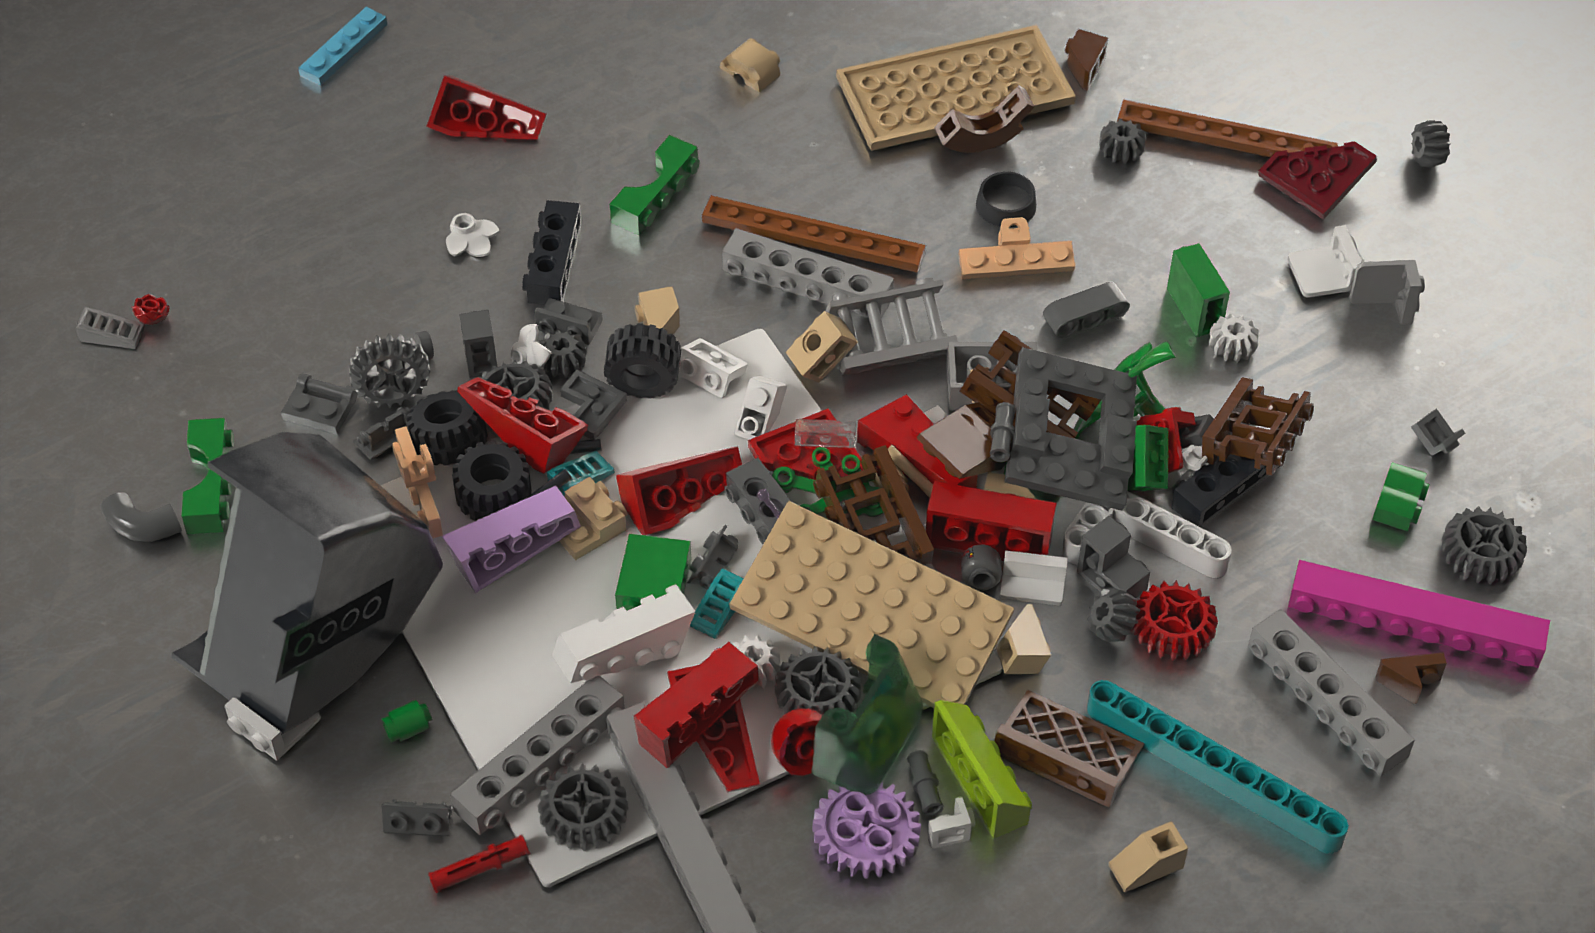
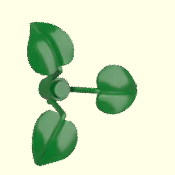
[1074,342,1176,439]

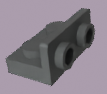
[534,298,603,345]

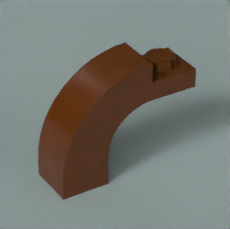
[934,85,1035,153]

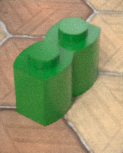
[1372,462,1430,531]

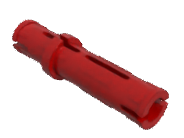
[428,834,530,893]

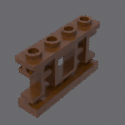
[959,330,1101,439]
[1202,377,1314,476]
[813,445,934,565]

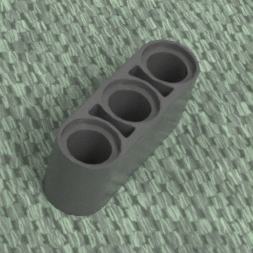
[1043,282,1130,339]

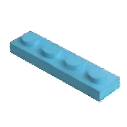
[298,7,388,86]

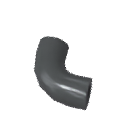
[101,492,182,542]

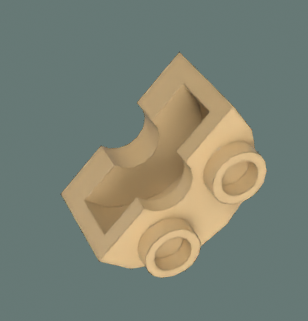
[720,38,781,93]

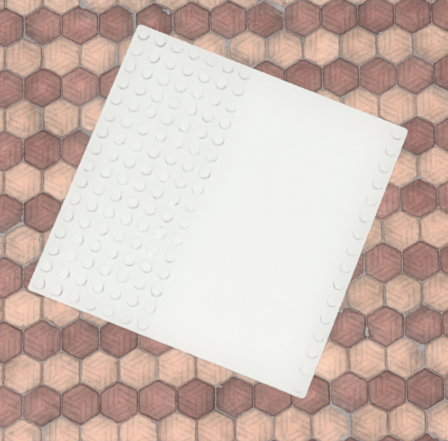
[380,329,1003,887]

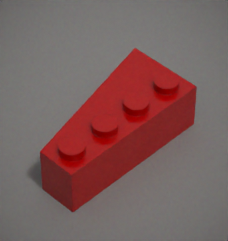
[857,394,978,488]
[634,642,759,768]

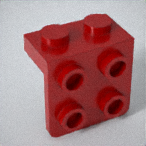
[1136,407,1196,474]

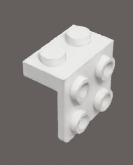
[1288,225,1365,297]
[224,697,320,761]

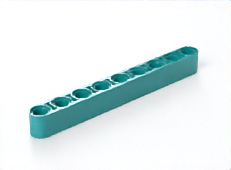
[1087,680,1349,854]

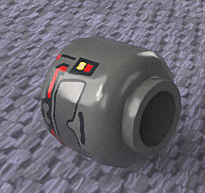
[961,544,1002,590]

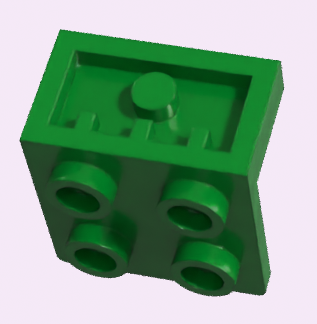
[1127,425,1168,492]

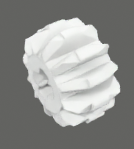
[1209,314,1259,363]
[733,634,781,690]

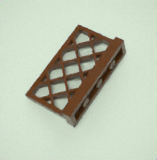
[994,690,1144,808]

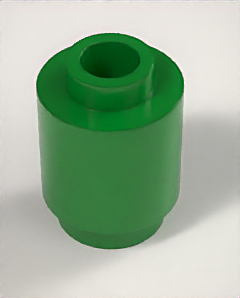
[381,700,432,742]

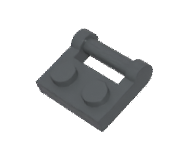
[281,373,358,434]

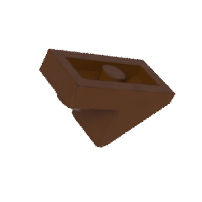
[1375,652,1447,704]

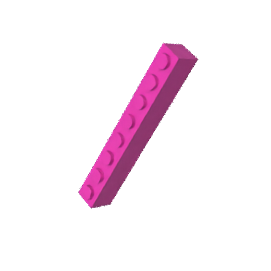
[1288,560,1550,668]

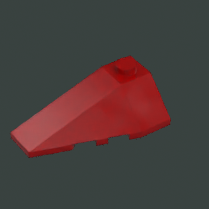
[426,75,547,140]
[457,377,588,474]
[616,446,742,535]
[667,665,760,792]

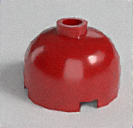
[771,708,838,776]

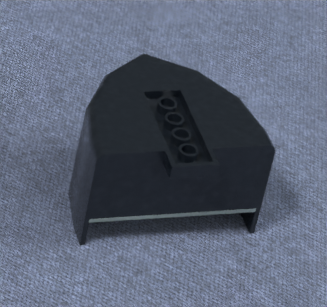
[172,432,443,735]

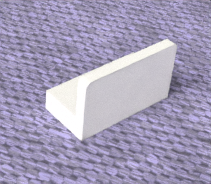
[1000,551,1068,606]

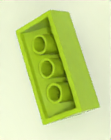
[932,700,1032,839]

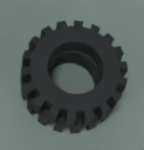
[604,323,681,399]
[406,390,488,466]
[452,441,532,521]

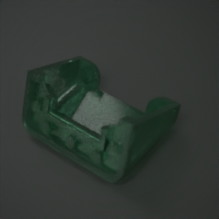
[812,634,923,795]

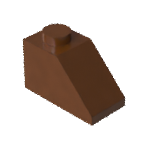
[1065,29,1108,91]

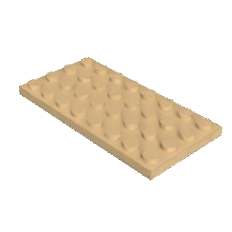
[836,25,1076,151]
[729,501,1014,708]

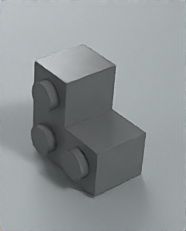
[1077,515,1150,599]

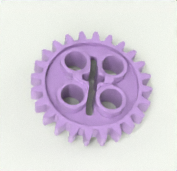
[812,778,921,878]

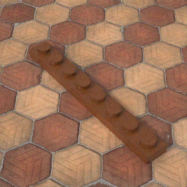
[1117,99,1338,157]
[702,195,926,273]

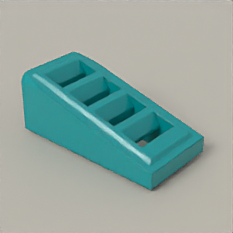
[547,451,615,497]
[690,569,744,639]

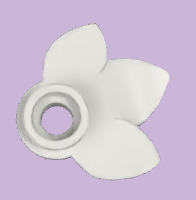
[446,213,500,257]
[511,324,551,369]

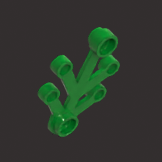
[772,447,884,519]

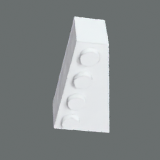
[552,584,695,683]

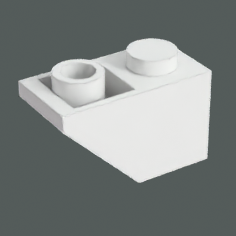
[734,376,787,440]

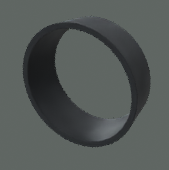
[976,171,1037,227]

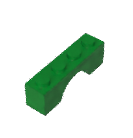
[610,135,700,236]
[181,418,234,534]

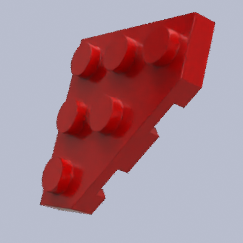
[748,408,864,480]

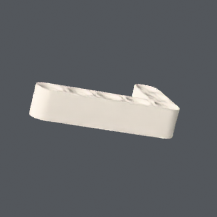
[1062,491,1232,578]

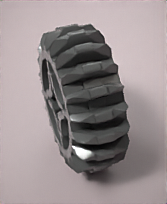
[348,333,430,408]
[481,360,553,410]
[1441,506,1527,585]
[774,646,862,727]
[538,763,629,851]

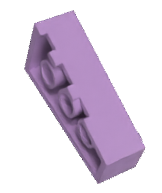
[442,486,581,593]

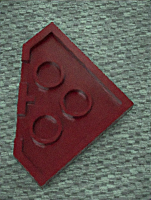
[1258,141,1377,220]

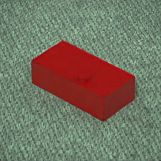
[926,481,1057,561]

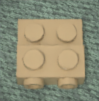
[559,477,627,560]

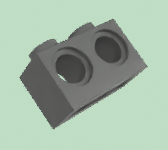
[459,309,497,378]

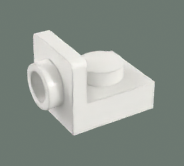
[928,797,975,849]

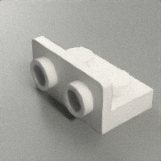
[678,338,748,398]

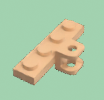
[959,217,1075,279]
[392,426,443,538]

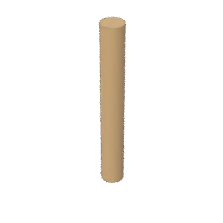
[888,445,933,498]

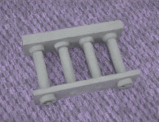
[826,278,958,376]

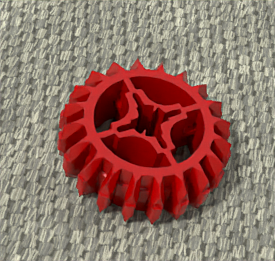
[1133,580,1218,661]

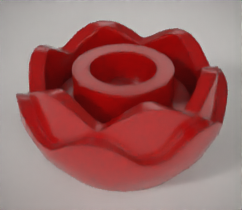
[132,294,170,325]

